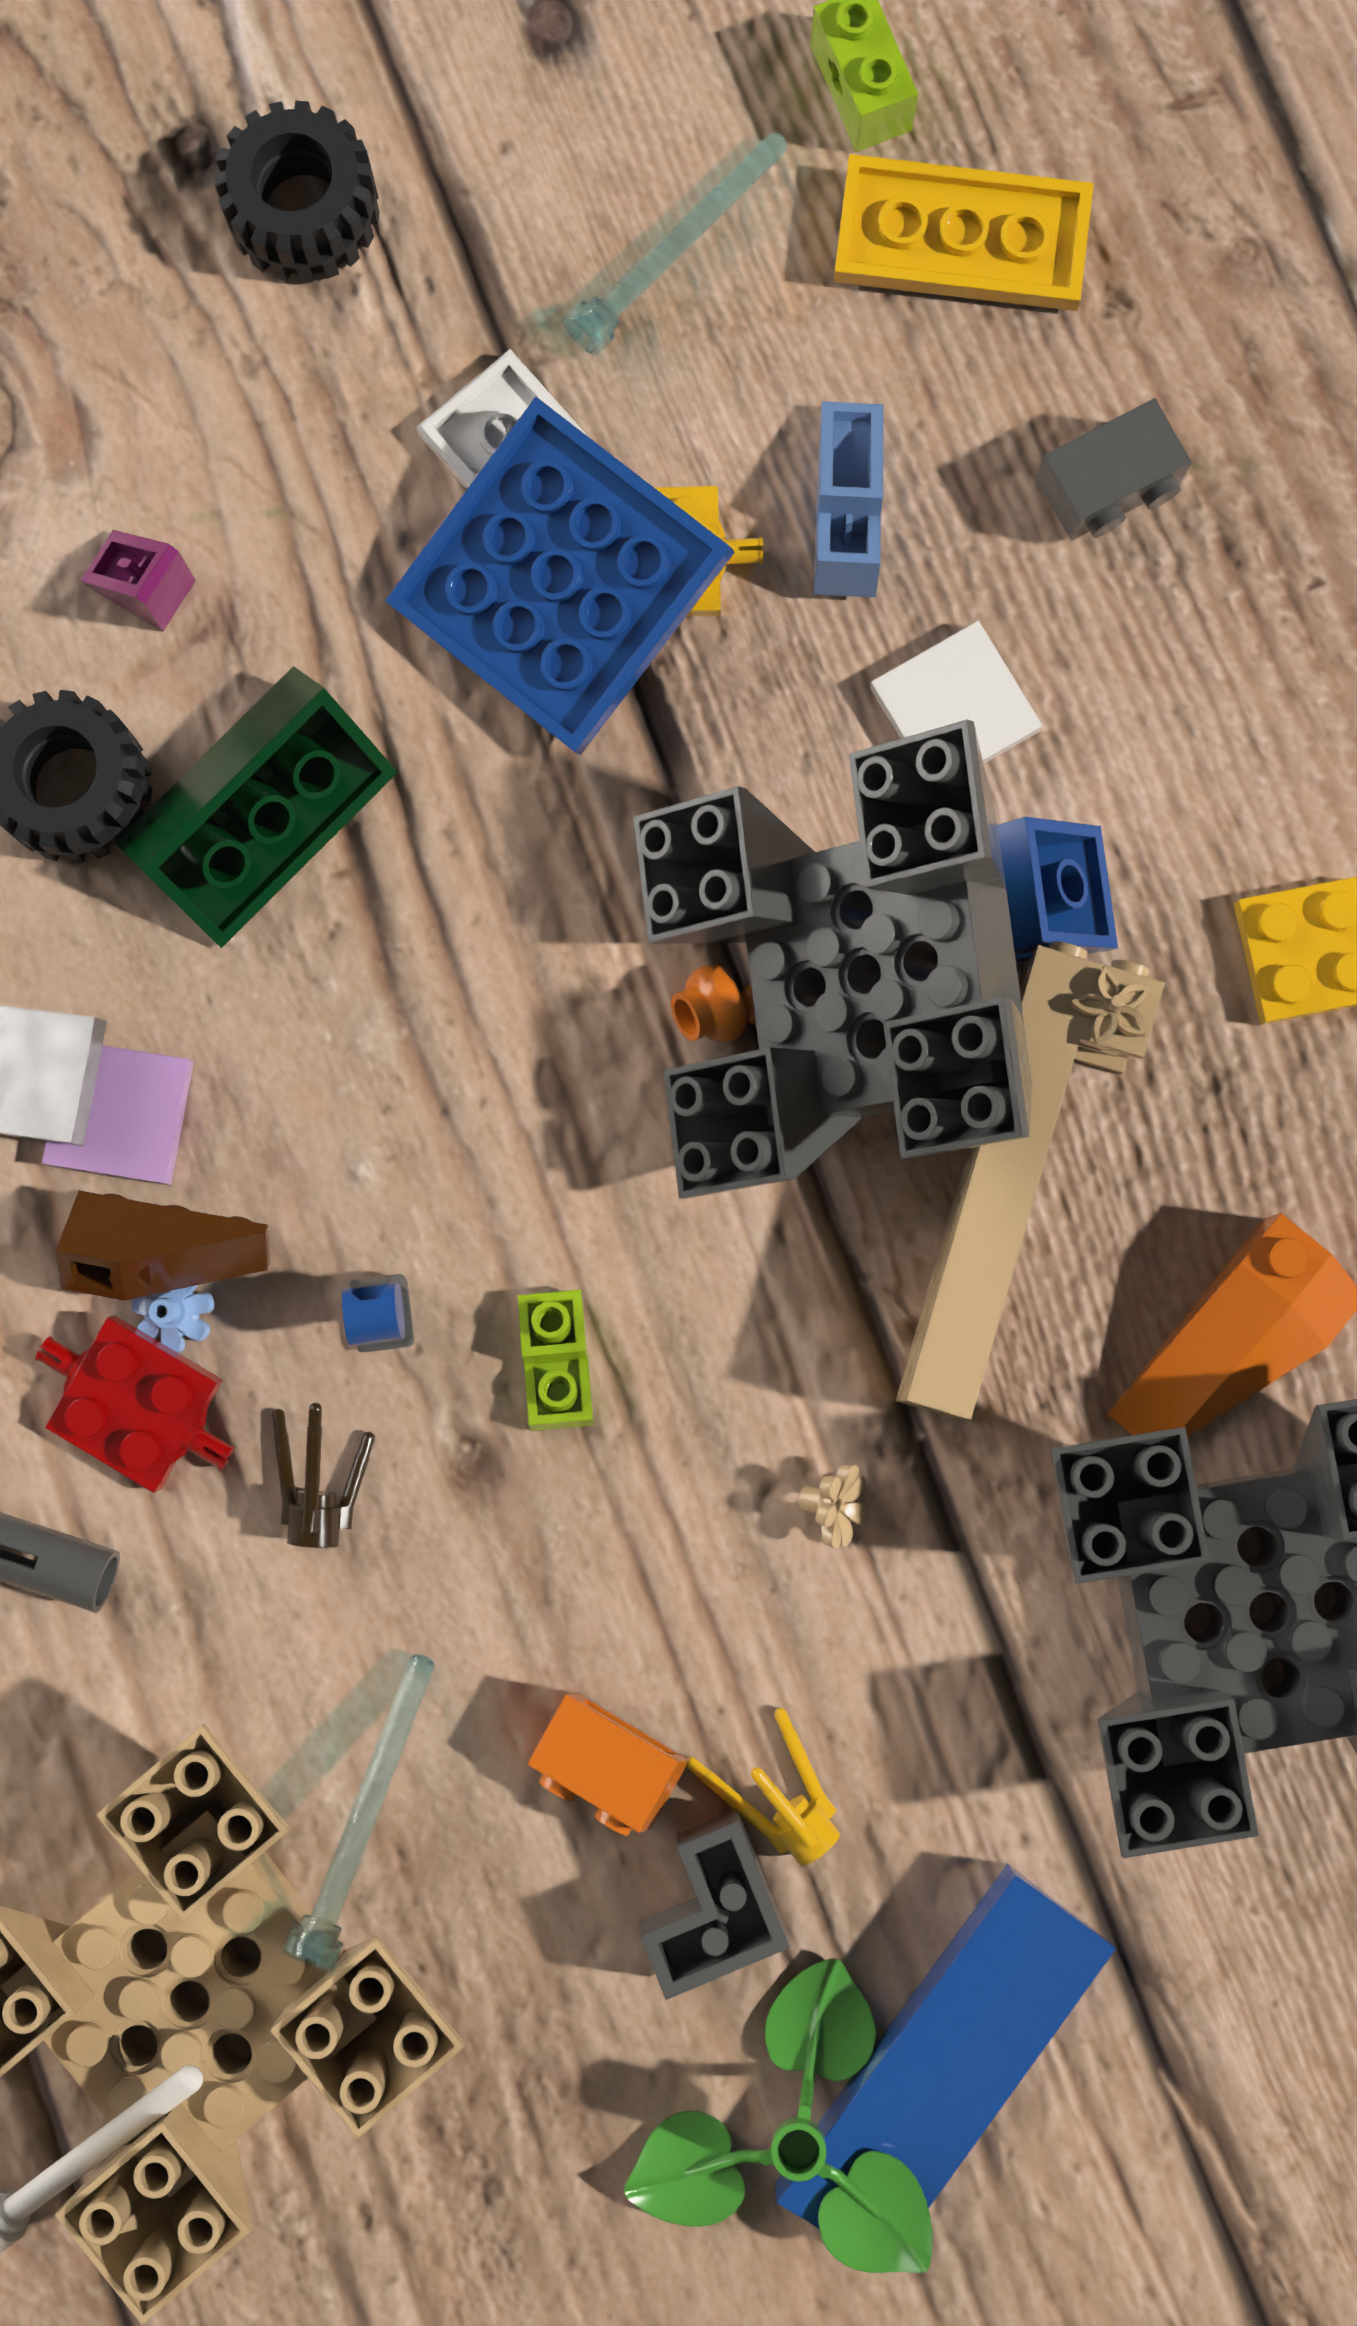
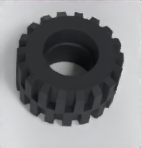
[214,100,380,283]
[0,690,152,863]

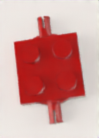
[35,1315,236,1493]

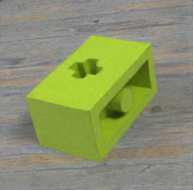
[810,0,918,153]

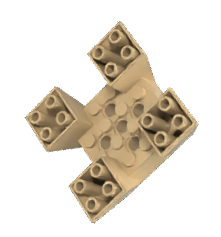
[0,1723,465,2325]

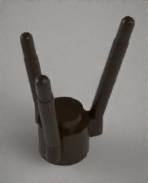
[272,1403,375,1548]

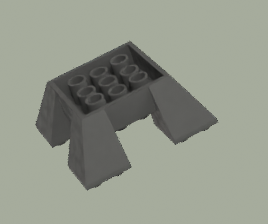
[633,719,1032,1199]
[1050,1399,1357,1858]

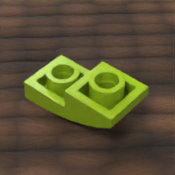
[517,1289,594,1432]

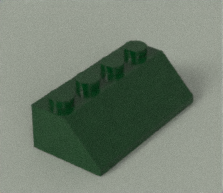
[114,666,398,948]

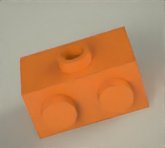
[527,1693,690,1836]

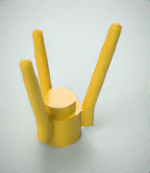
[686,1708,840,1866]

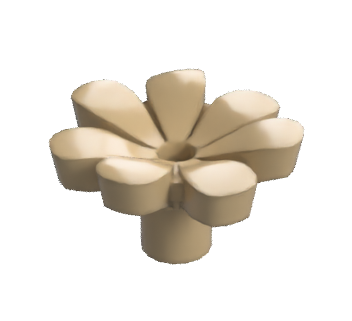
[798,1465,868,1549]

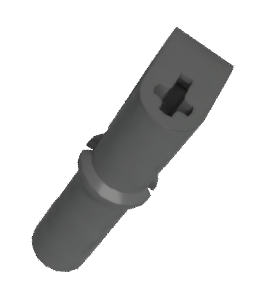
[0,1512,120,1613]

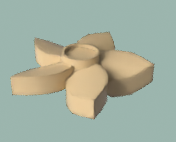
[1070,967,1150,1046]

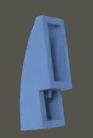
[813,401,883,598]

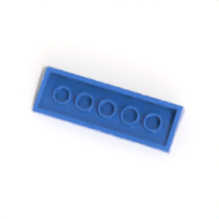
[774,1863,1116,2274]

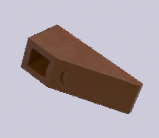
[55,1190,270,1301]

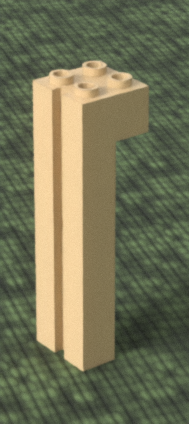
[896,941,1165,1420]

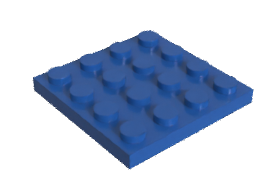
[385,396,735,756]

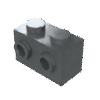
[1036,398,1192,541]

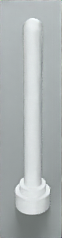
[0,2065,203,2253]

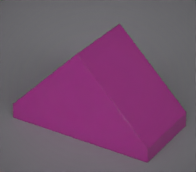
[80,530,196,632]

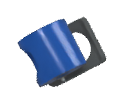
[342,1274,414,1352]

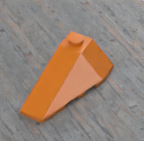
[1106,1213,1357,1437]

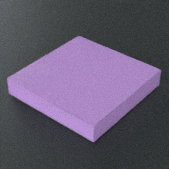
[42,1045,194,1186]

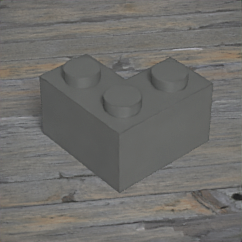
[640,1809,790,2000]

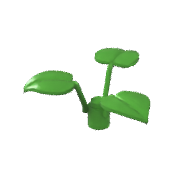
[624,1958,933,2274]

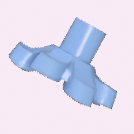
[132,1285,215,1353]

